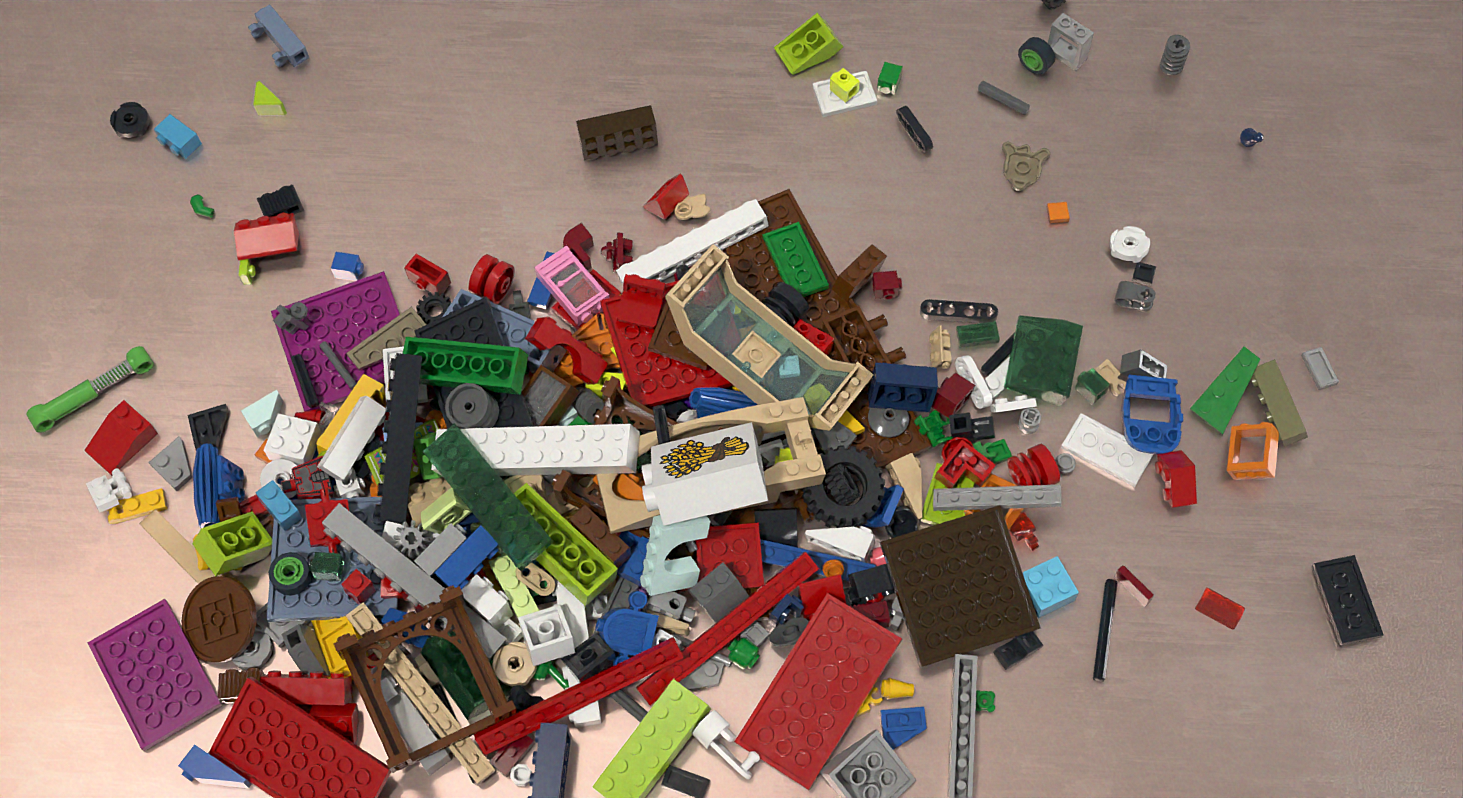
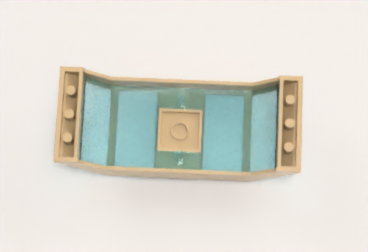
[665,244,873,431]

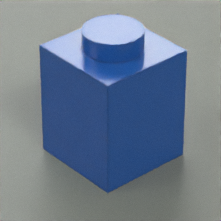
[331,252,364,281]

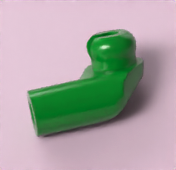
[190,194,215,218]

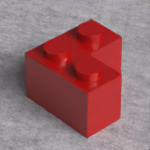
[934,440,996,488]
[1155,450,1197,508]

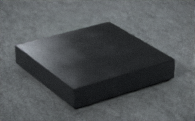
[754,508,798,548]

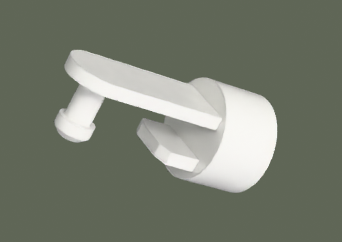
[692,710,760,779]

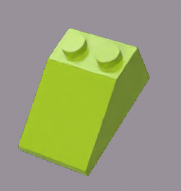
[774,13,844,75]

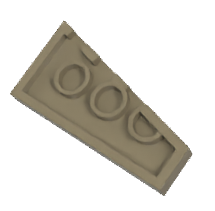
[346,306,426,371]

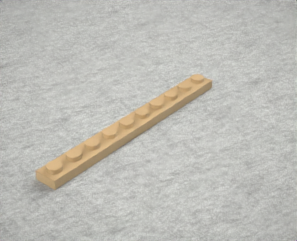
[346,603,495,785]

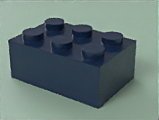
[868,362,938,412]

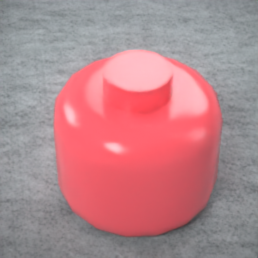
[870,547,886,567]

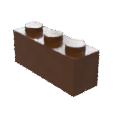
[832,244,887,301]
[570,505,631,568]

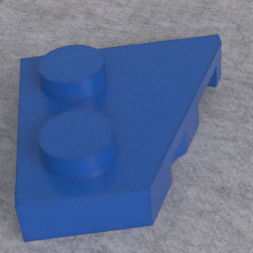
[880,707,927,750]

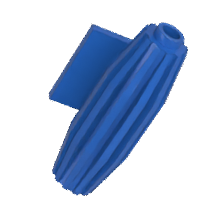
[689,387,757,418]
[193,444,245,528]

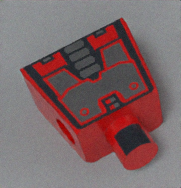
[281,456,333,500]

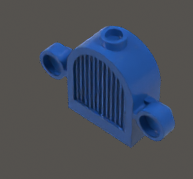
[595,591,659,666]

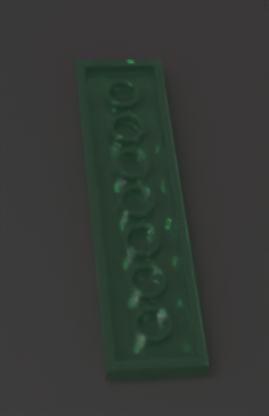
[423,423,554,571]

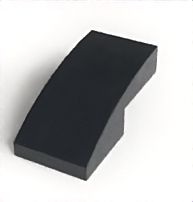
[993,631,1044,670]

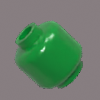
[728,637,760,669]

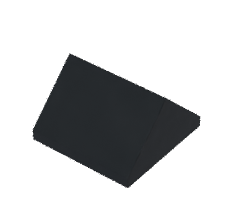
[561,633,616,683]

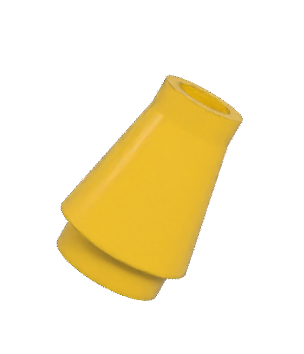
[881,678,914,699]

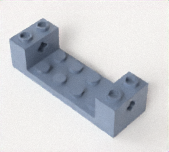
[443,289,567,374]

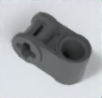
[1114,281,1156,311]

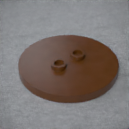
[181,576,257,663]

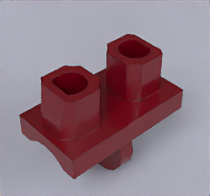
[601,232,633,273]

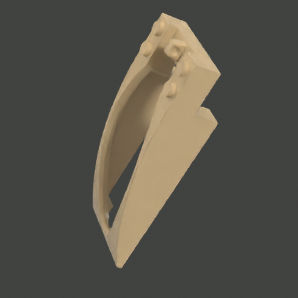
[596,397,826,534]

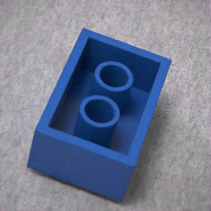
[434,525,499,589]

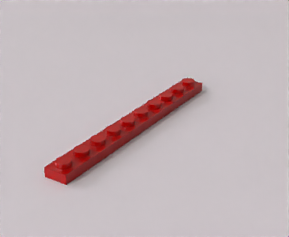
[636,551,819,706]
[474,637,684,756]

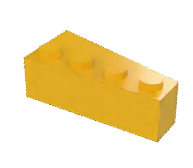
[316,374,386,454]

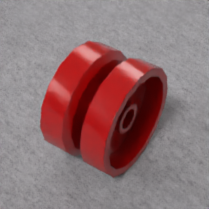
[468,254,515,304]

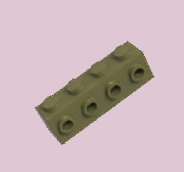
[1251,359,1308,447]

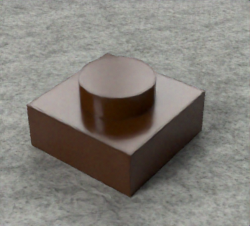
[216,497,242,522]

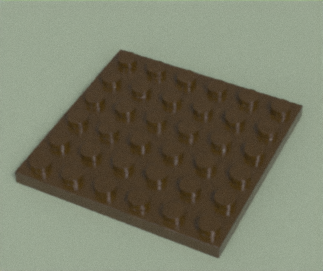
[879,505,1041,667]

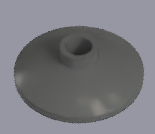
[868,408,909,438]
[769,617,809,647]

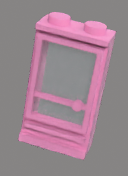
[534,246,609,326]

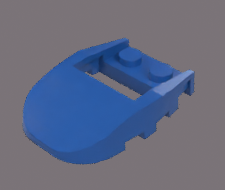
[1121,375,1183,454]

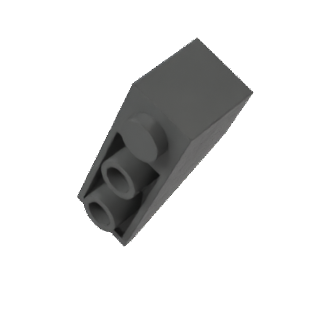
[281,624,331,675]

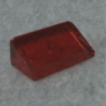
[1195,587,1245,630]

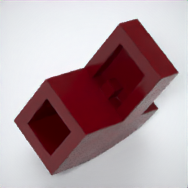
[563,222,594,270]

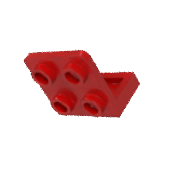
[616,274,665,329]

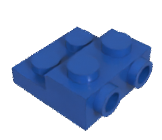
[617,531,649,587]

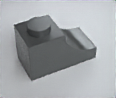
[1120,349,1168,378]

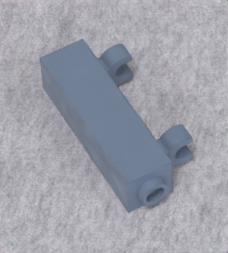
[248,4,309,67]

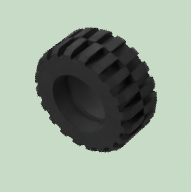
[802,445,885,528]

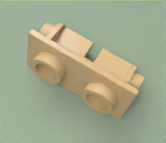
[929,325,952,369]

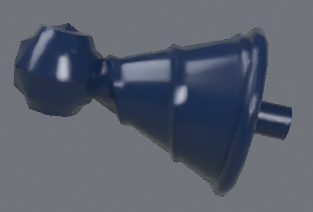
[1240,128,1264,147]

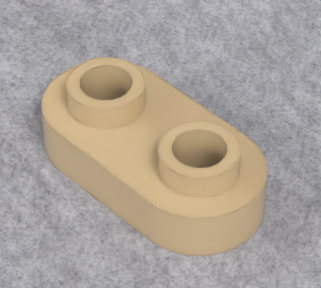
[515,561,555,596]

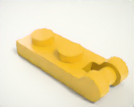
[107,488,168,524]

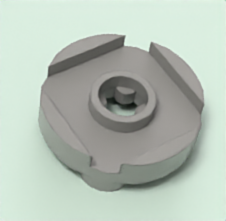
[232,627,273,670]

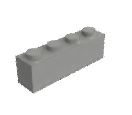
[386,687,451,776]

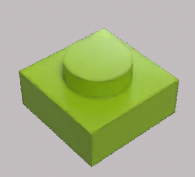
[239,259,255,285]

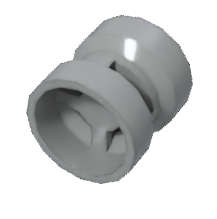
[1018,407,1041,434]

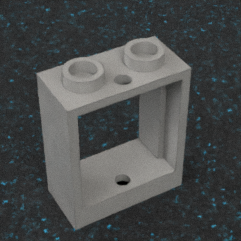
[1048,13,1094,71]
[414,523,467,577]

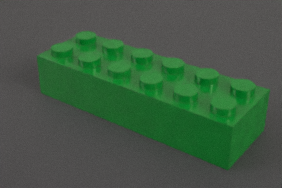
[402,337,528,395]

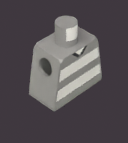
[645,591,696,622]

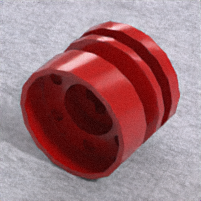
[1007,443,1060,486]

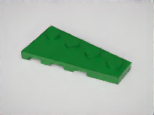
[1190,347,1260,435]

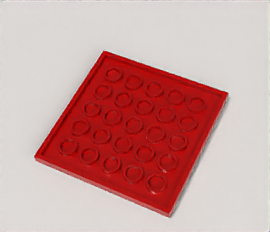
[600,273,741,408]

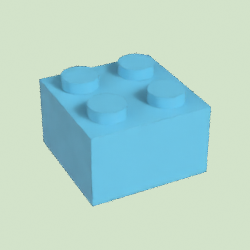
[1022,556,1079,618]

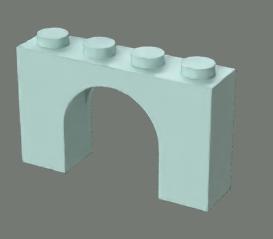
[640,515,710,596]

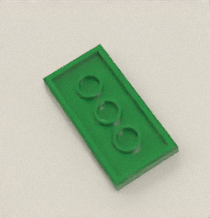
[762,222,829,297]

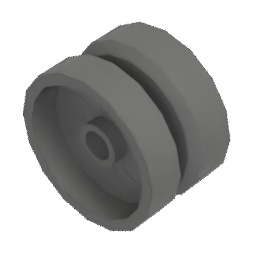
[445,383,499,429]

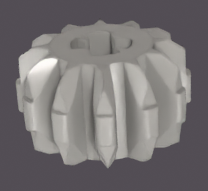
[393,520,431,557]

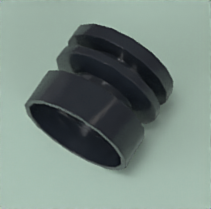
[762,282,809,328]

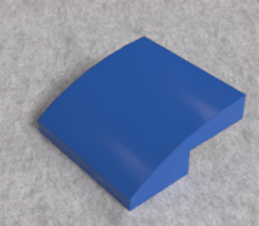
[859,485,904,527]

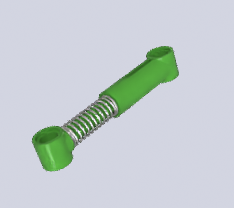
[26,346,154,433]

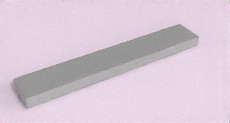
[933,485,1062,511]

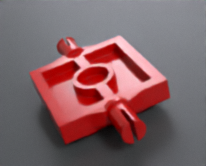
[305,488,349,559]

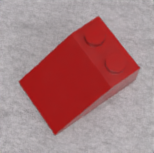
[84,400,158,476]

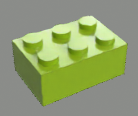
[192,512,272,576]

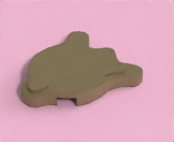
[1002,141,1050,191]

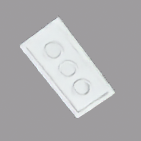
[1061,413,1153,487]

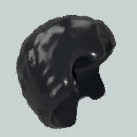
[885,506,918,538]

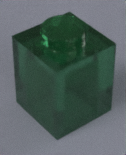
[1075,368,1110,405]
[309,552,344,581]

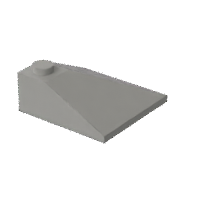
[820,729,916,798]

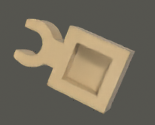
[1091,359,1126,397]

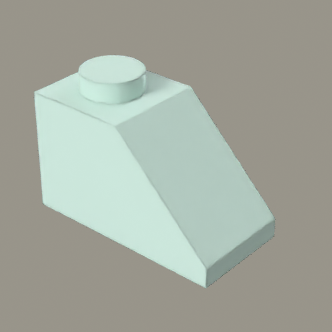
[241,390,283,437]

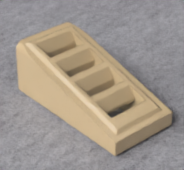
[647,610,690,636]

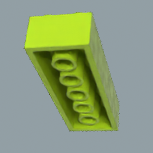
[494,483,618,606]
[592,679,711,798]

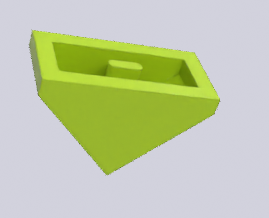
[253,81,287,116]

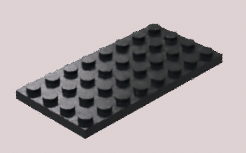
[414,297,534,429]

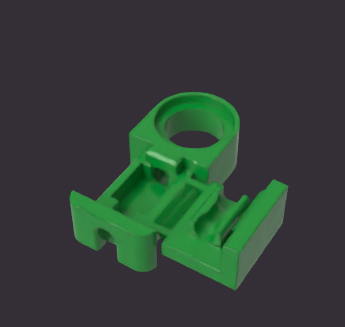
[914,410,953,447]

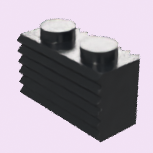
[257,184,304,217]

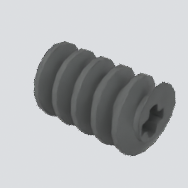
[1160,35,1190,75]
[572,387,604,424]

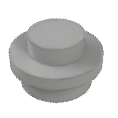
[1055,453,1076,474]

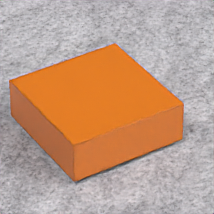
[1047,202,1070,223]

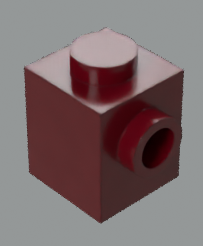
[872,270,902,300]

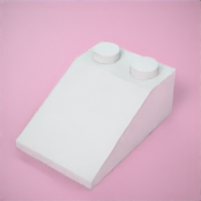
[805,526,875,563]

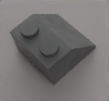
[690,563,749,623]

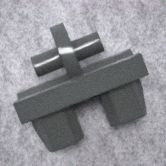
[273,302,309,335]

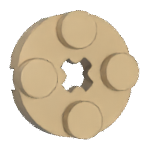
[493,642,537,686]

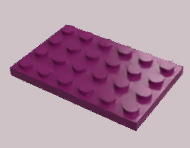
[87,599,222,751]

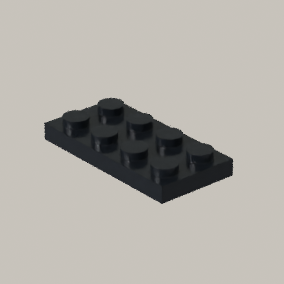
[1312,555,1384,646]

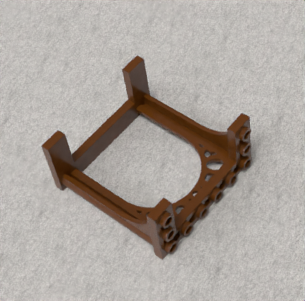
[552,376,723,556]
[334,585,516,773]

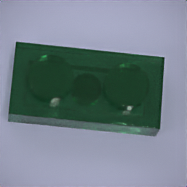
[956,321,1000,348]

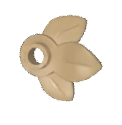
[674,194,711,220]

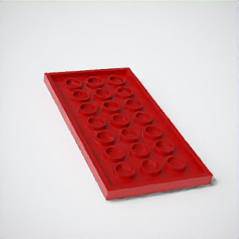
[734,593,902,790]
[208,677,391,798]

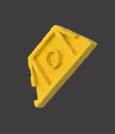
[311,616,368,680]

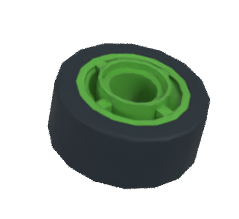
[1018,37,1055,74]
[268,552,312,596]

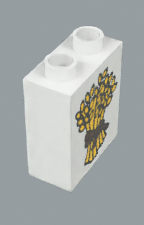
[642,422,768,526]

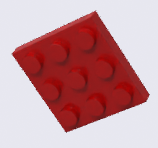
[696,523,764,589]

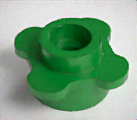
[975,690,995,713]

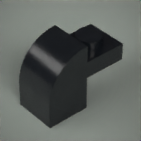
[949,412,995,444]

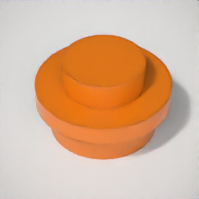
[823,560,844,577]

